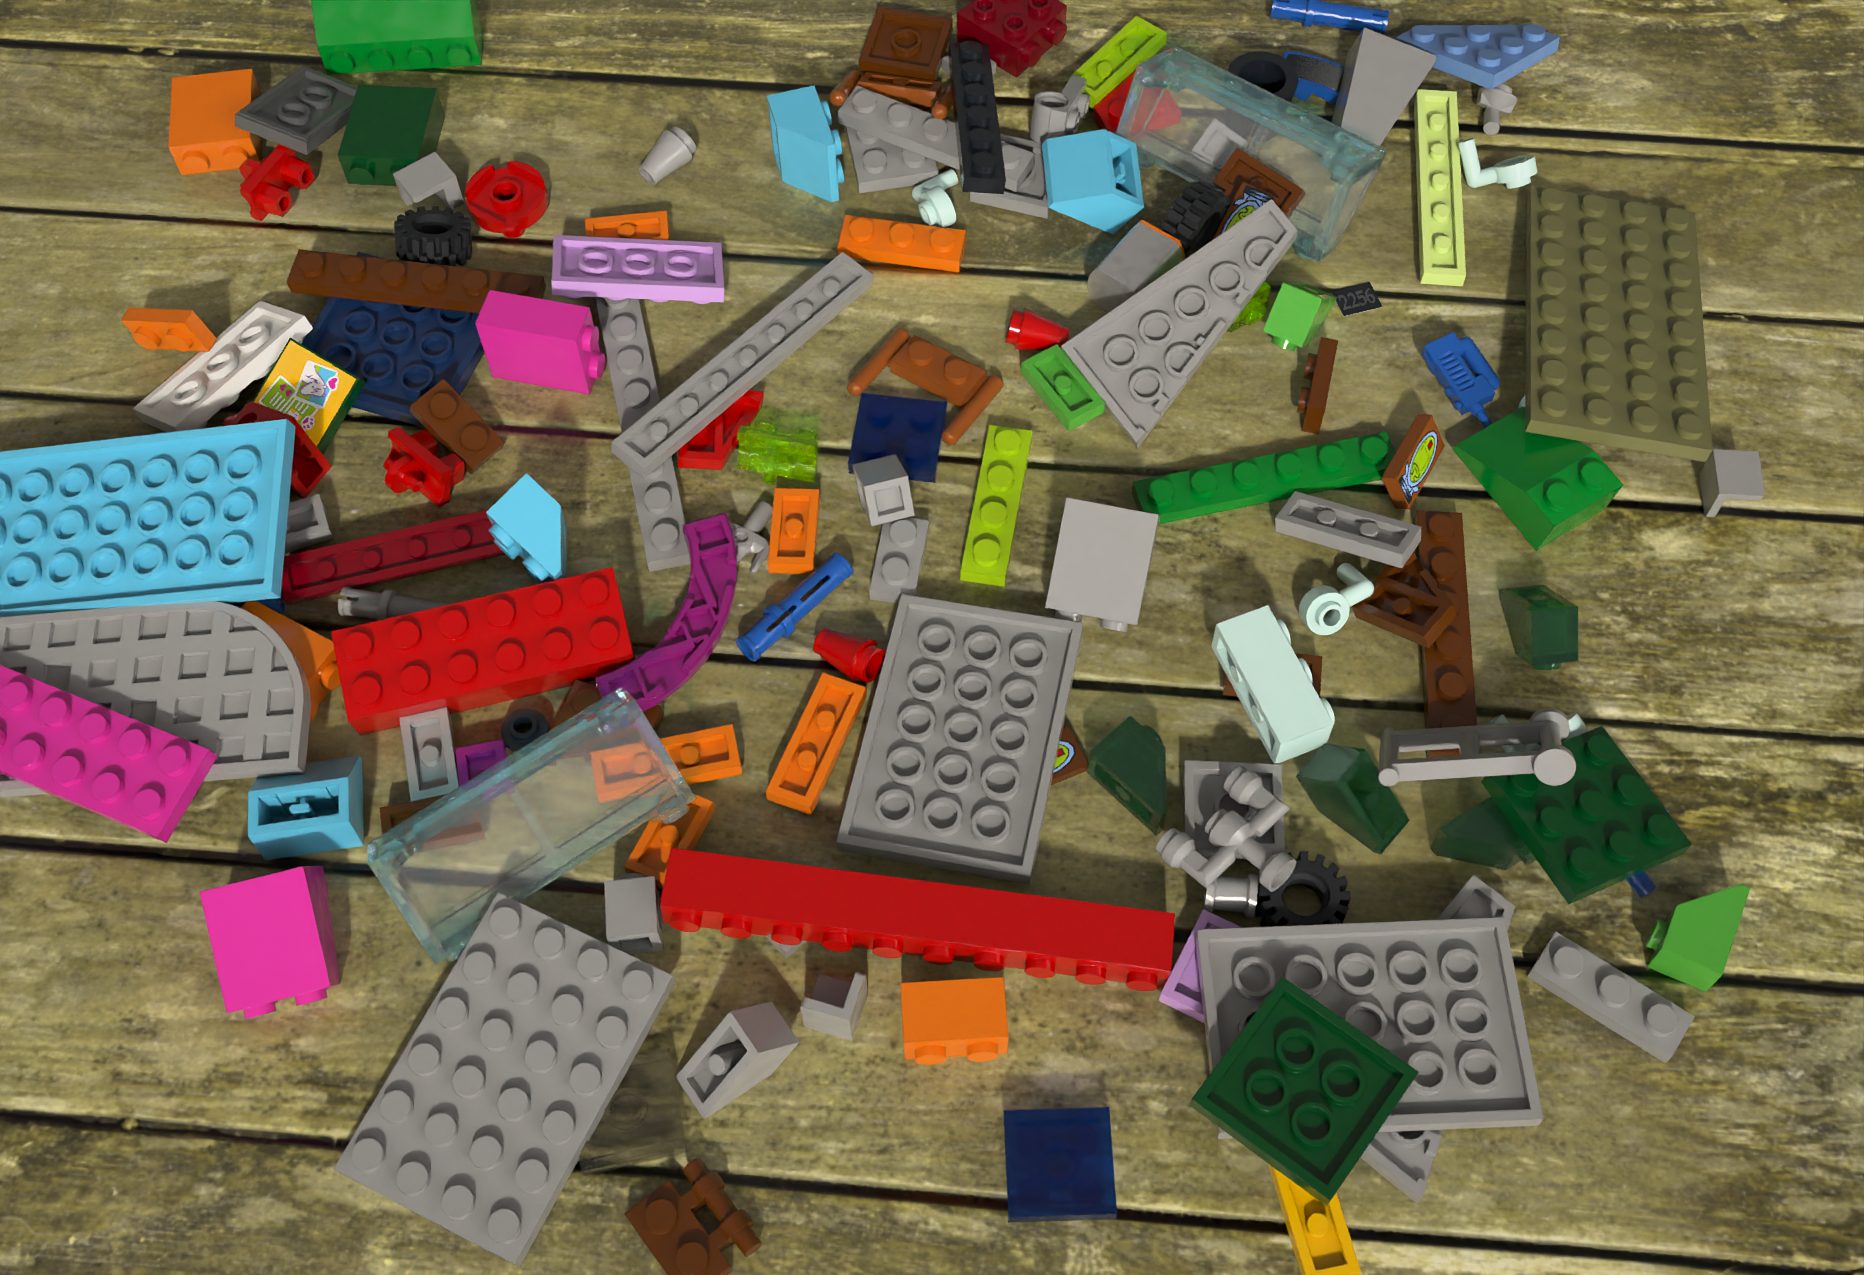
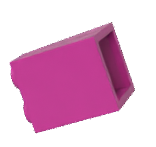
[200,866,340,1019]

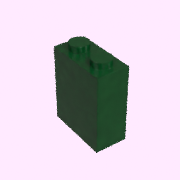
[338,85,445,186]

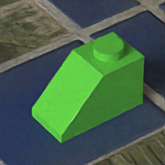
[1263,281,1337,351]
[1645,884,1750,992]

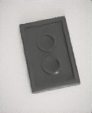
[235,66,358,155]

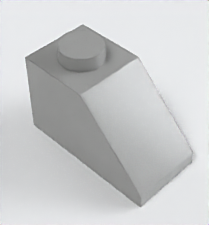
[676,1002,799,1118]

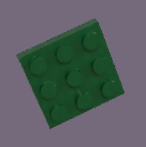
[1481,726,1692,905]
[1189,977,1419,1206]

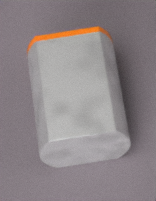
[1088,220,1185,312]

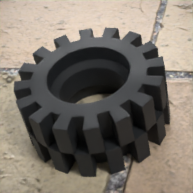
[1161,181,1230,259]
[394,206,472,266]
[1255,851,1351,927]

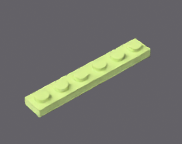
[1414,89,1466,286]

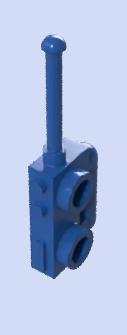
[1421,332,1500,428]

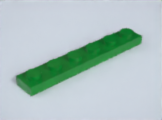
[1132,431,1396,524]

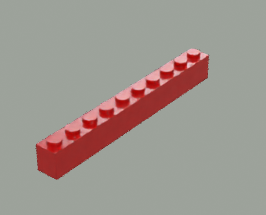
[660,848,1175,991]

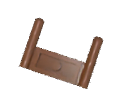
[829,70,953,119]
[847,328,1004,445]

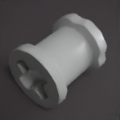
[1202,874,1258,919]

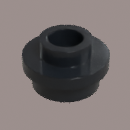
[501,708,550,755]

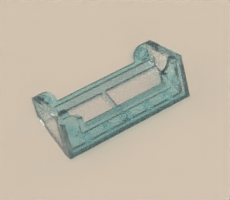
[1116,46,1387,262]
[367,686,696,965]

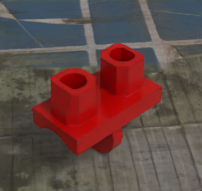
[239,144,315,222]
[383,426,465,507]

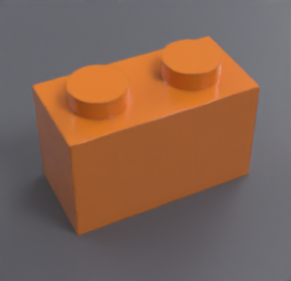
[900,977,1008,1065]

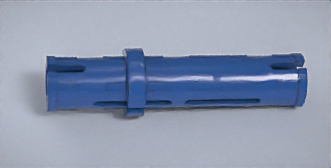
[1269,0,1389,35]
[736,552,853,662]

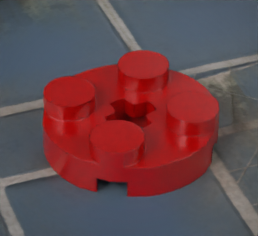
[465,161,550,238]

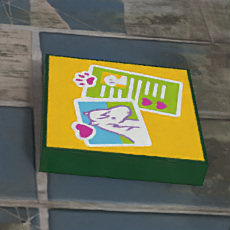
[252,338,366,454]

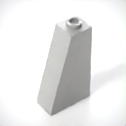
[1322,27,1437,175]

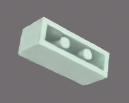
[1211,605,1335,764]

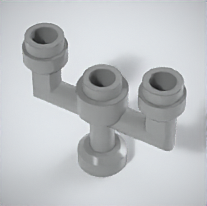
[1156,766,1296,892]

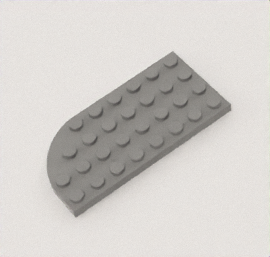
[0,601,311,798]

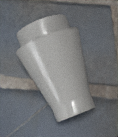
[638,126,697,186]

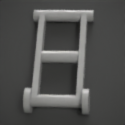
[1379,708,1576,786]

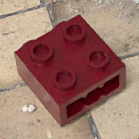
[957,0,1067,78]

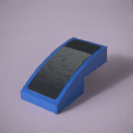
[1281,51,1345,106]

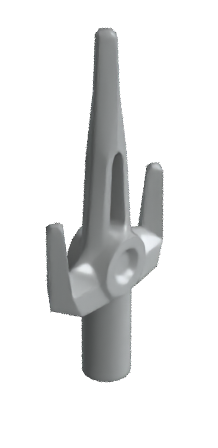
[729,502,773,573]

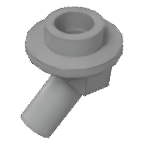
[1476,84,1518,135]

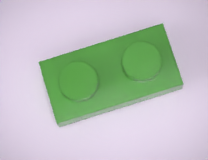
[1021,344,1105,432]

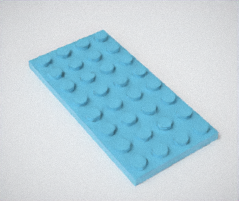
[0,419,296,617]

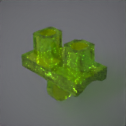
[737,421,818,485]

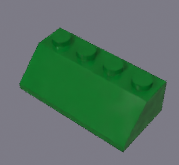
[311,0,483,75]

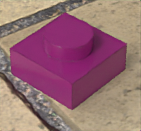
[455,739,512,796]

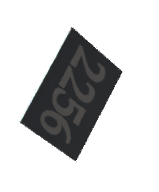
[1331,282,1382,317]

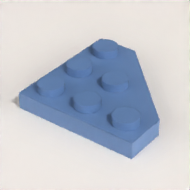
[1395,24,1560,90]

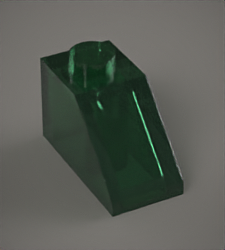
[1499,585,1578,671]
[1087,715,1167,836]
[1296,743,1410,854]
[1430,797,1536,870]

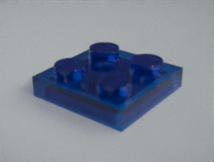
[848,393,947,483]
[1003,1107,1117,1223]

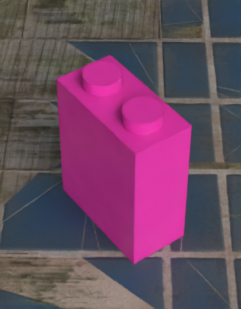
[475,290,605,395]

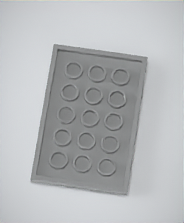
[836,594,1083,885]
[334,892,676,1268]
[1195,917,1543,1139]

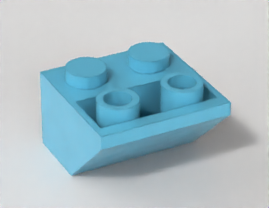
[767,85,844,202]
[1042,129,1144,235]
[486,473,567,584]
[248,755,364,860]

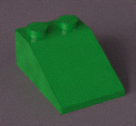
[1453,406,1623,551]

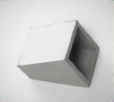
[1045,497,1160,632]

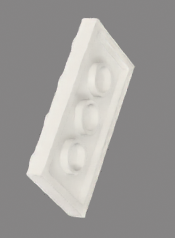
[133,301,313,433]

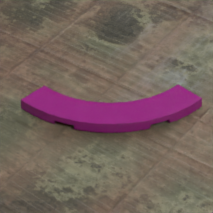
[596,512,737,725]

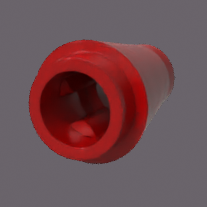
[1005,308,1070,351]
[813,628,885,683]

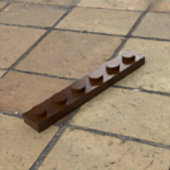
[286,249,546,313]
[1413,510,1477,758]

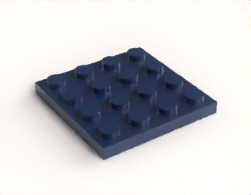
[301,252,485,428]

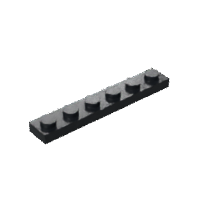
[948,41,1006,194]

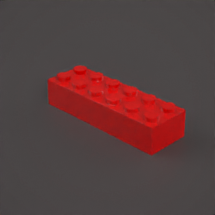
[331,567,635,736]

